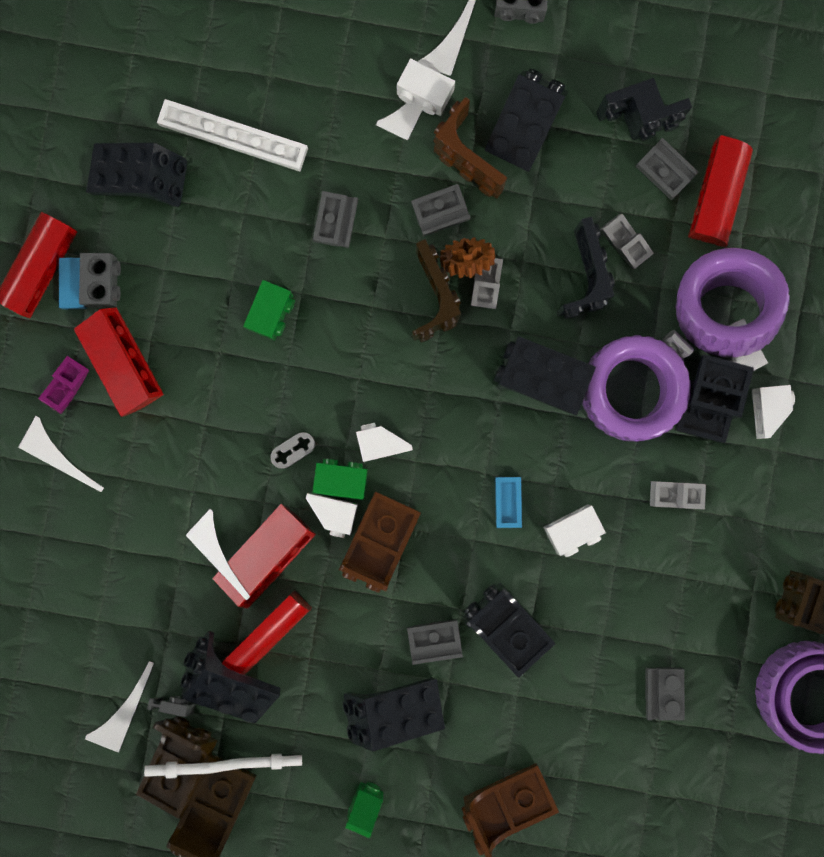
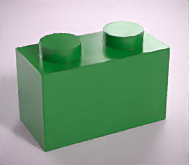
[243,280,295,341]
[313,458,368,500]

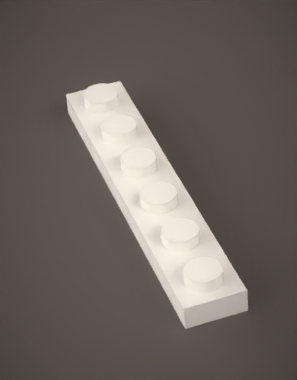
[157,99,308,171]

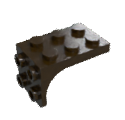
[412,239,461,343]
[775,570,824,635]
[136,716,217,819]
[166,754,257,857]

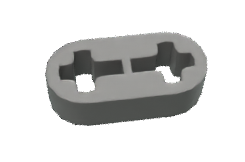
[271,433,315,468]

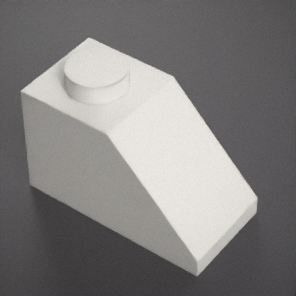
[752,385,795,439]
[356,423,413,462]
[306,493,358,538]

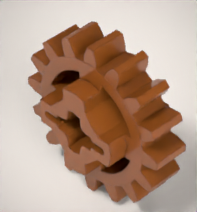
[440,237,495,278]

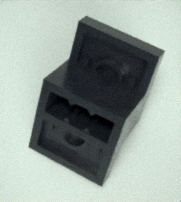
[596,78,692,141]
[674,354,754,443]

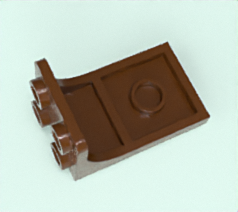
[433,97,507,199]
[339,491,421,593]
[461,763,559,857]

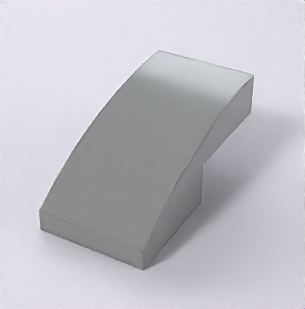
[600,214,654,269]
[471,258,503,309]
[662,330,694,359]
[650,481,706,509]

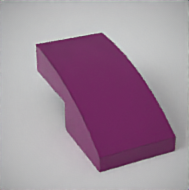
[38,356,89,414]

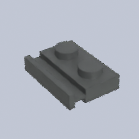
[635,138,698,200]
[411,184,471,237]
[313,191,359,249]
[407,619,463,665]
[645,667,685,720]
[147,695,196,717]

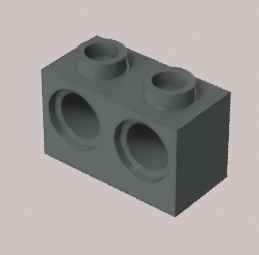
[494,0,548,24]
[79,253,121,308]

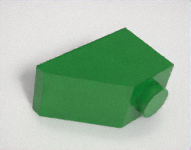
[345,782,384,838]

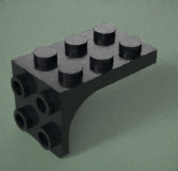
[484,68,568,172]
[86,143,187,207]
[556,216,615,319]
[494,336,596,416]
[463,583,556,678]
[180,631,280,723]
[343,678,445,752]

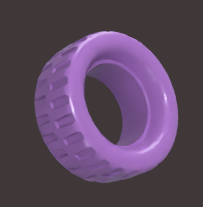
[676,248,790,358]
[582,335,691,441]
[755,641,824,754]

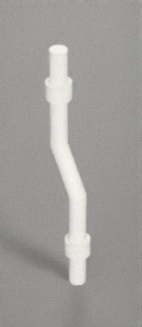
[144,753,302,778]

